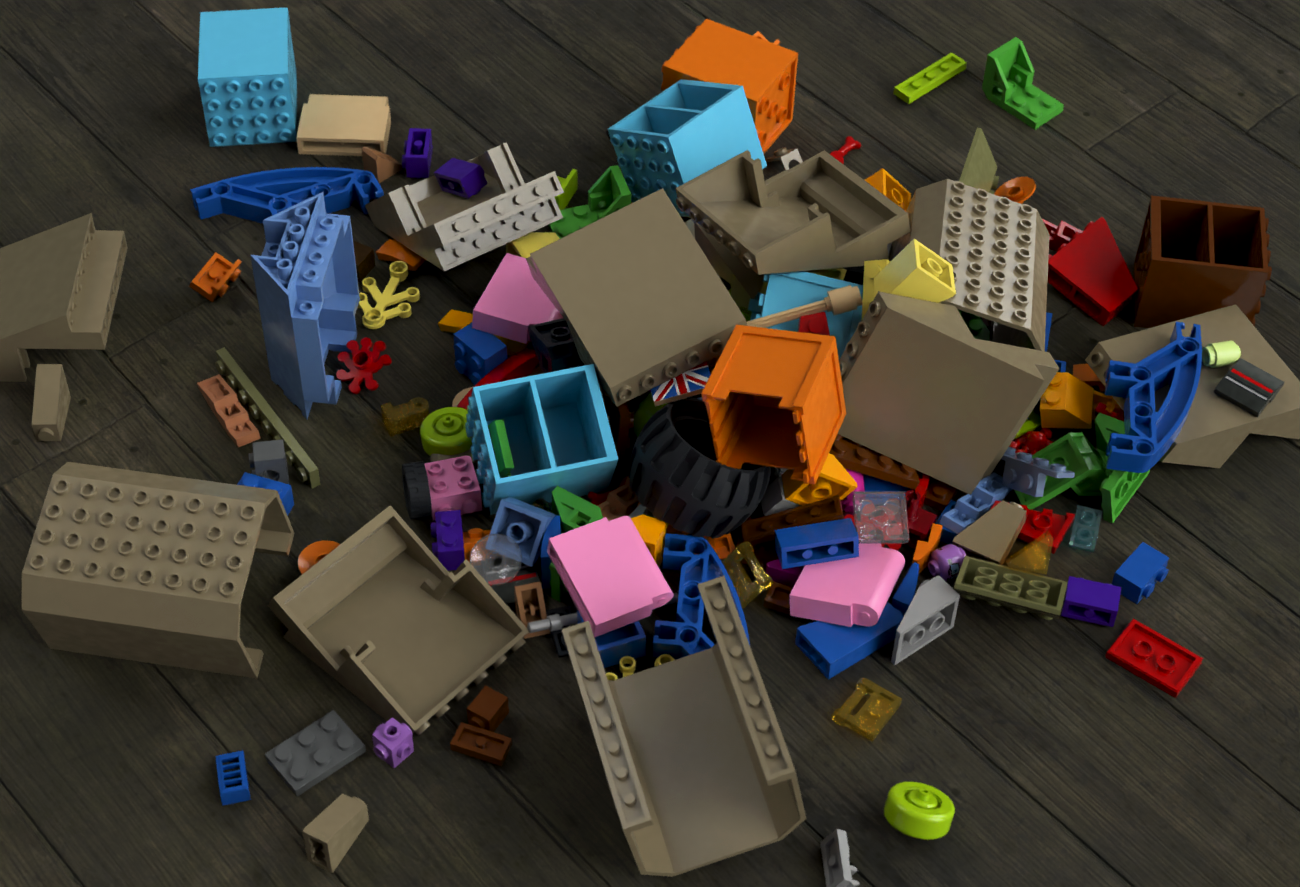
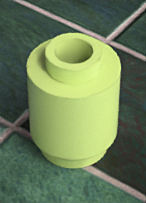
[1202,340,1241,368]

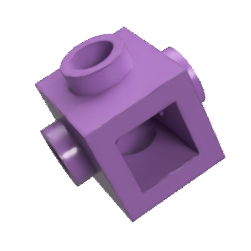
[372,717,414,768]

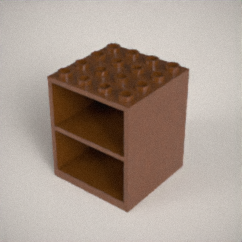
[1134,195,1272,328]

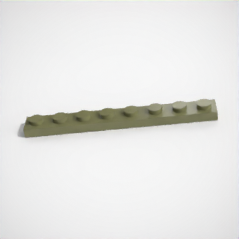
[215,347,321,489]

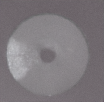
[470,534,522,586]

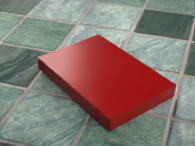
[1105,619,1203,698]

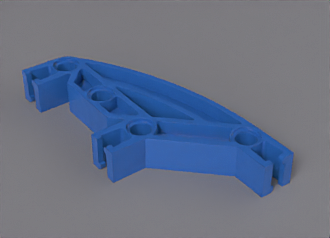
[190,167,384,224]
[1105,322,1202,473]
[653,533,750,659]

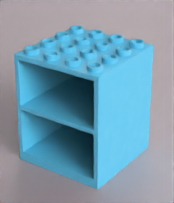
[198,7,297,147]
[608,79,767,217]
[465,364,618,515]

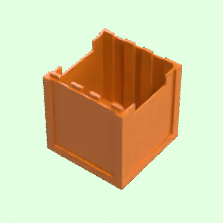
[701,324,846,485]

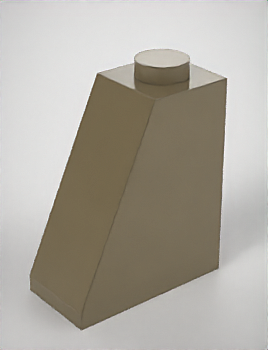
[32,364,71,441]
[952,500,1026,565]
[302,793,369,873]

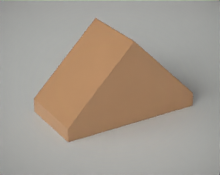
[362,146,403,183]
[514,581,550,639]

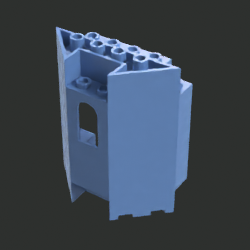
[250,192,360,419]

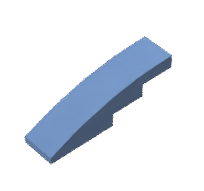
[939,472,1012,534]

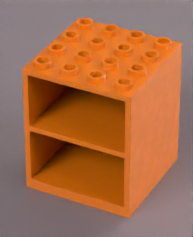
[661,19,798,154]

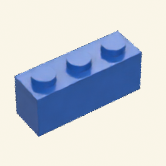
[775,518,859,569]

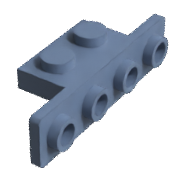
[1001,447,1075,497]

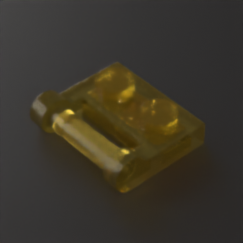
[722,542,773,609]
[831,677,902,742]

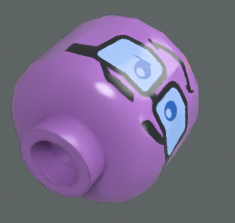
[928,544,967,581]

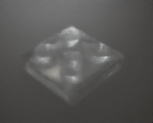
[852,491,909,544]

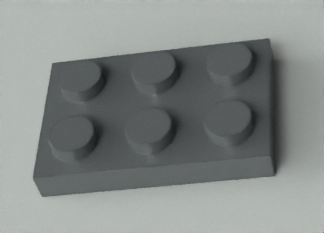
[264,710,366,797]

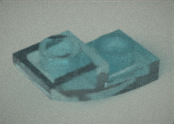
[1068,505,1102,553]

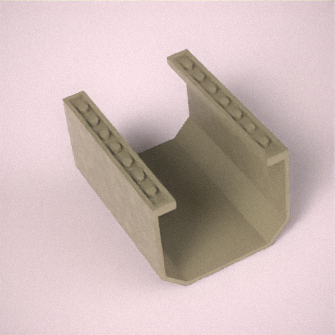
[889,179,1050,351]
[22,462,294,678]
[562,576,806,877]

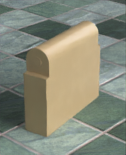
[296,94,391,156]

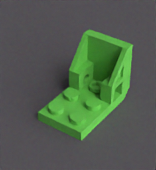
[982,37,1064,129]
[548,165,631,239]
[1095,413,1150,523]
[1015,432,1110,510]
[549,486,603,602]

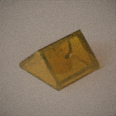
[1006,530,1053,575]

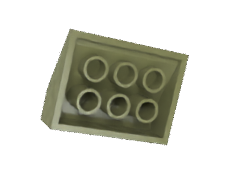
[959,127,999,194]
[954,556,1068,620]

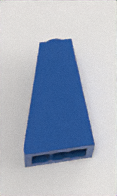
[795,602,904,680]

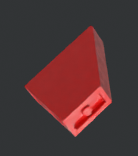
[1048,217,1138,327]

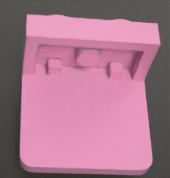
[424,455,482,520]

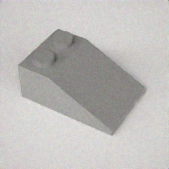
[891,575,960,665]

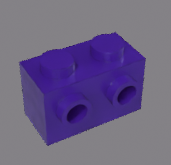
[402,128,433,178]
[434,158,488,199]
[431,510,465,571]
[1061,576,1121,627]

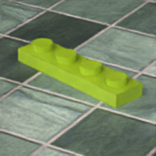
[893,52,967,104]

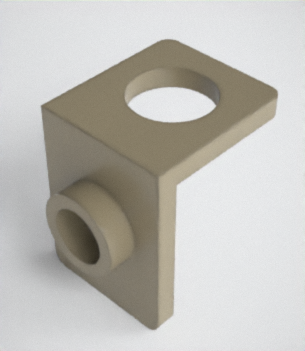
[766,147,803,171]

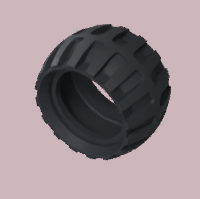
[628,397,771,538]

